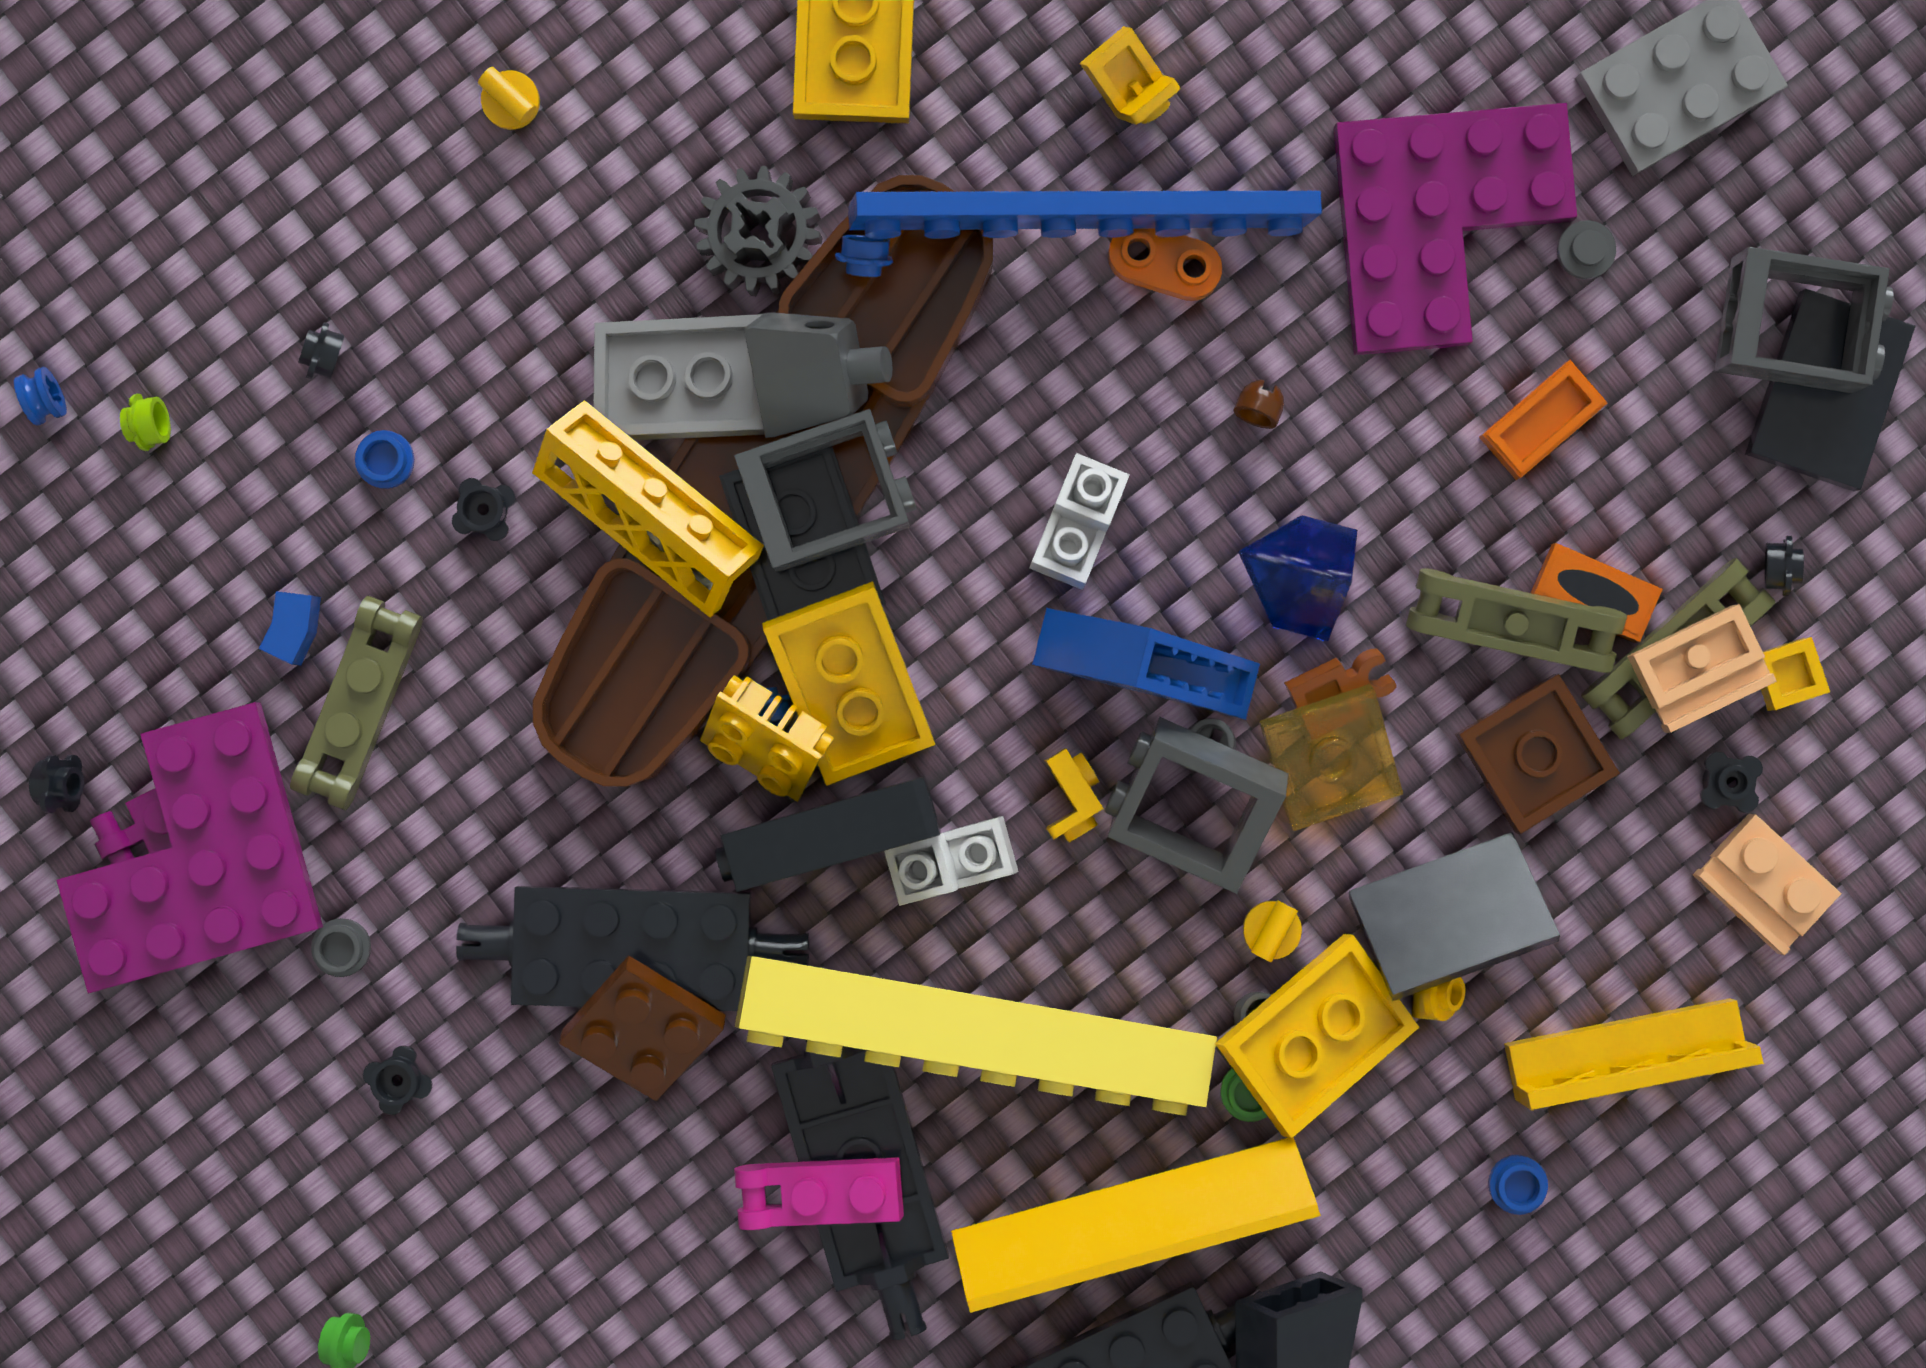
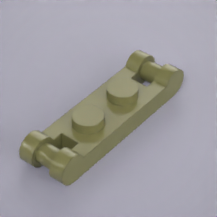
[1581,558,1776,740]
[1406,568,1627,673]
[290,595,423,811]

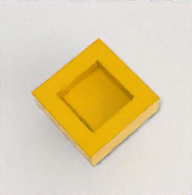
[1761,637,1830,711]

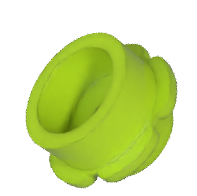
[120,394,171,451]

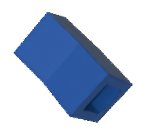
[259,591,321,666]

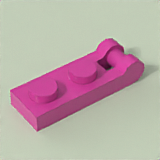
[734,1157,904,1230]

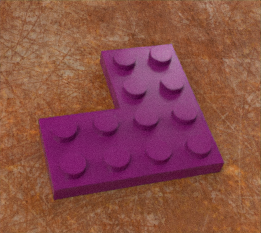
[1333,103,1577,355]
[56,702,323,994]

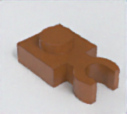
[1284,649,1397,739]

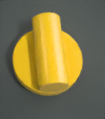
[478,67,540,130]
[1243,900,1302,963]
[1412,977,1465,1021]

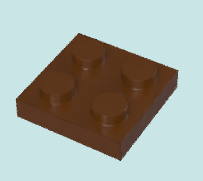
[1455,674,1620,834]
[559,955,726,1101]

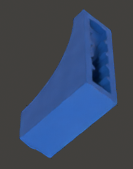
[1032,608,1260,720]

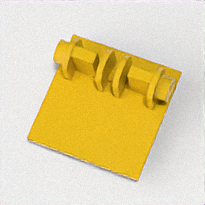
[700,675,834,802]

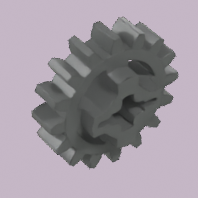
[694,166,823,297]

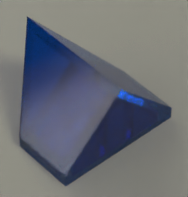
[1238,515,1358,642]

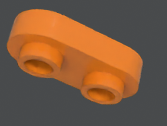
[1108,228,1222,301]

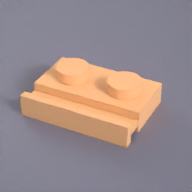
[1627,604,1777,733]
[1693,814,1842,955]

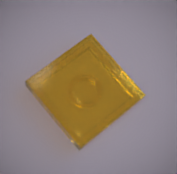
[1259,684,1403,831]

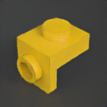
[1079,26,1180,125]
[1044,748,1103,842]

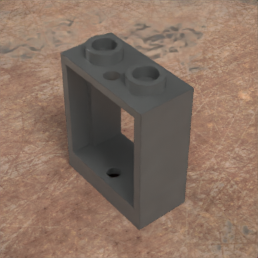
[1714,247,1894,393]
[734,409,917,573]
[1104,717,1289,894]

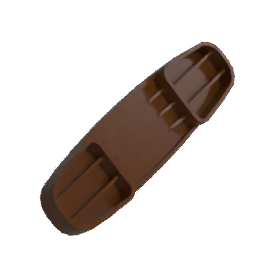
[533,175,993,786]

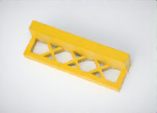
[532,400,764,618]
[1504,998,1764,1110]

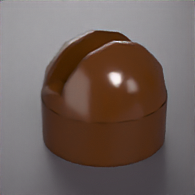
[1233,379,1284,429]

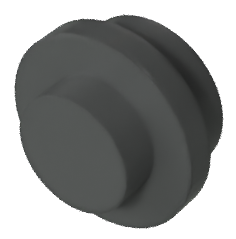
[1557,220,1616,279]
[311,918,371,977]

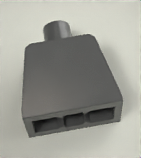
[744,313,893,438]

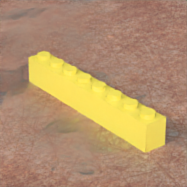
[735,956,1217,1116]

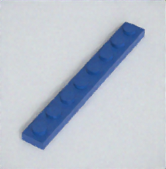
[848,191,1322,239]

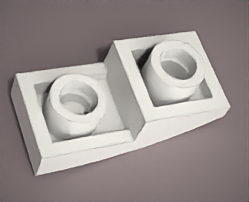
[1029,453,1130,590]
[884,816,1019,906]

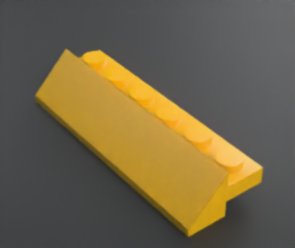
[951,1137,1321,1313]

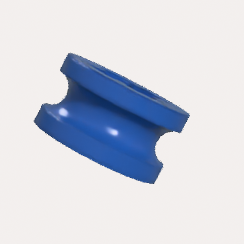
[14,367,67,426]

